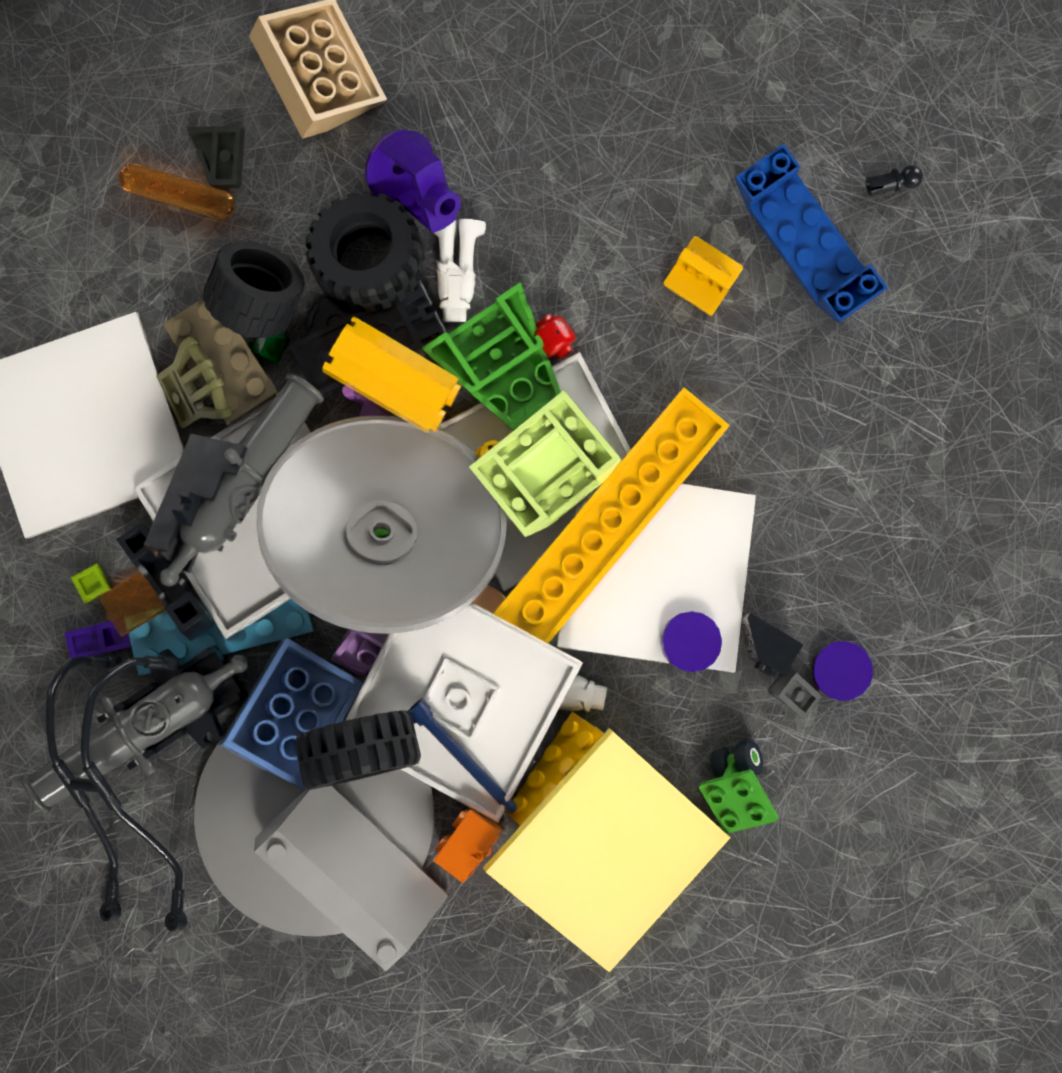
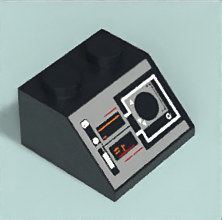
[741,613,803,677]

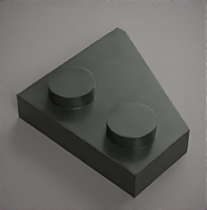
[187,126,245,188]

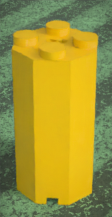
[323,316,461,433]

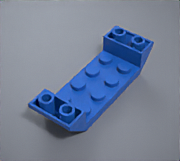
[735,143,888,323]

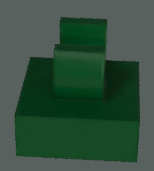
[249,333,290,365]

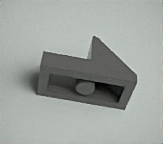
[768,668,822,720]

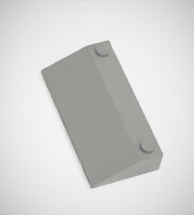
[254,786,449,971]

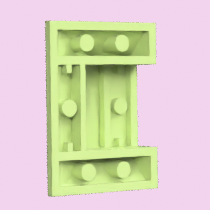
[469,390,621,537]

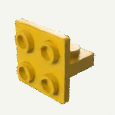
[663,236,743,316]

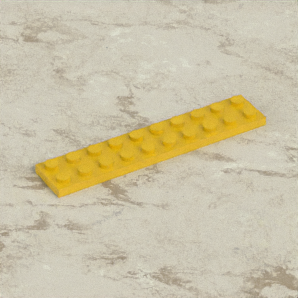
[493,388,730,644]

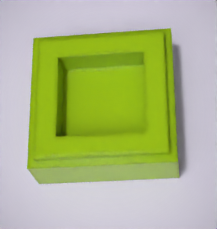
[70,563,113,604]

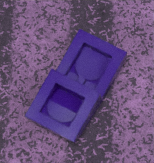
[65,618,131,659]

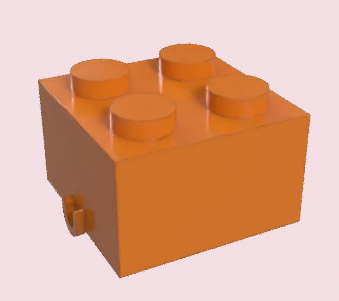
[433,809,505,883]

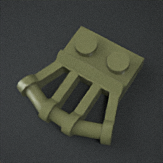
[156,336,232,430]

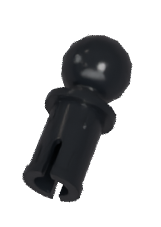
[866,165,924,196]

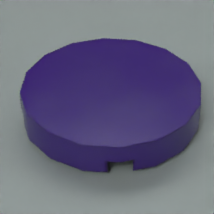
[660,611,722,672]
[812,641,873,701]

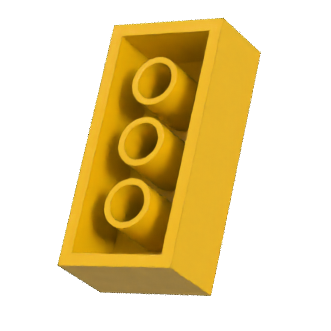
[506,712,604,826]

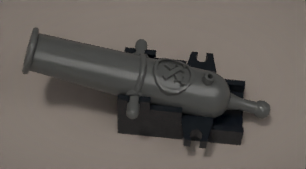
[144,373,324,587]
[22,645,248,814]

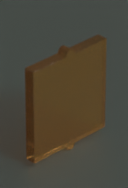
[98,572,166,637]

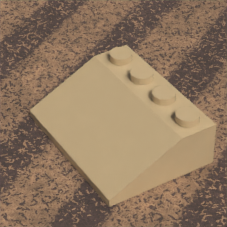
[249,0,387,139]

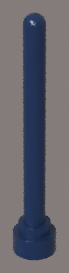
[408,698,517,813]

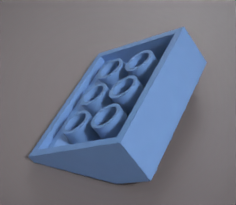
[219,637,364,790]

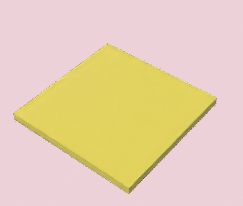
[483,728,730,972]

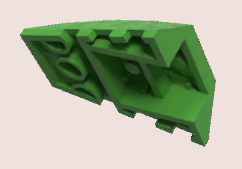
[421,282,561,431]

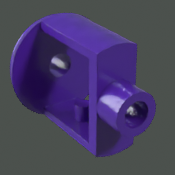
[365,129,461,233]

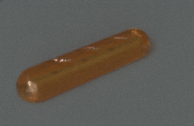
[119,164,236,219]

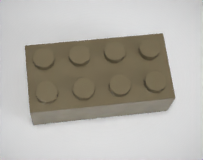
[163,299,279,426]

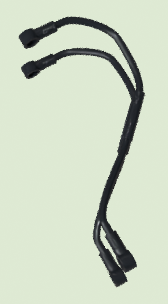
[46,655,187,931]

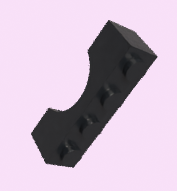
[116,522,216,641]

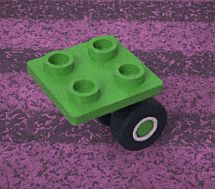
[699,740,778,833]

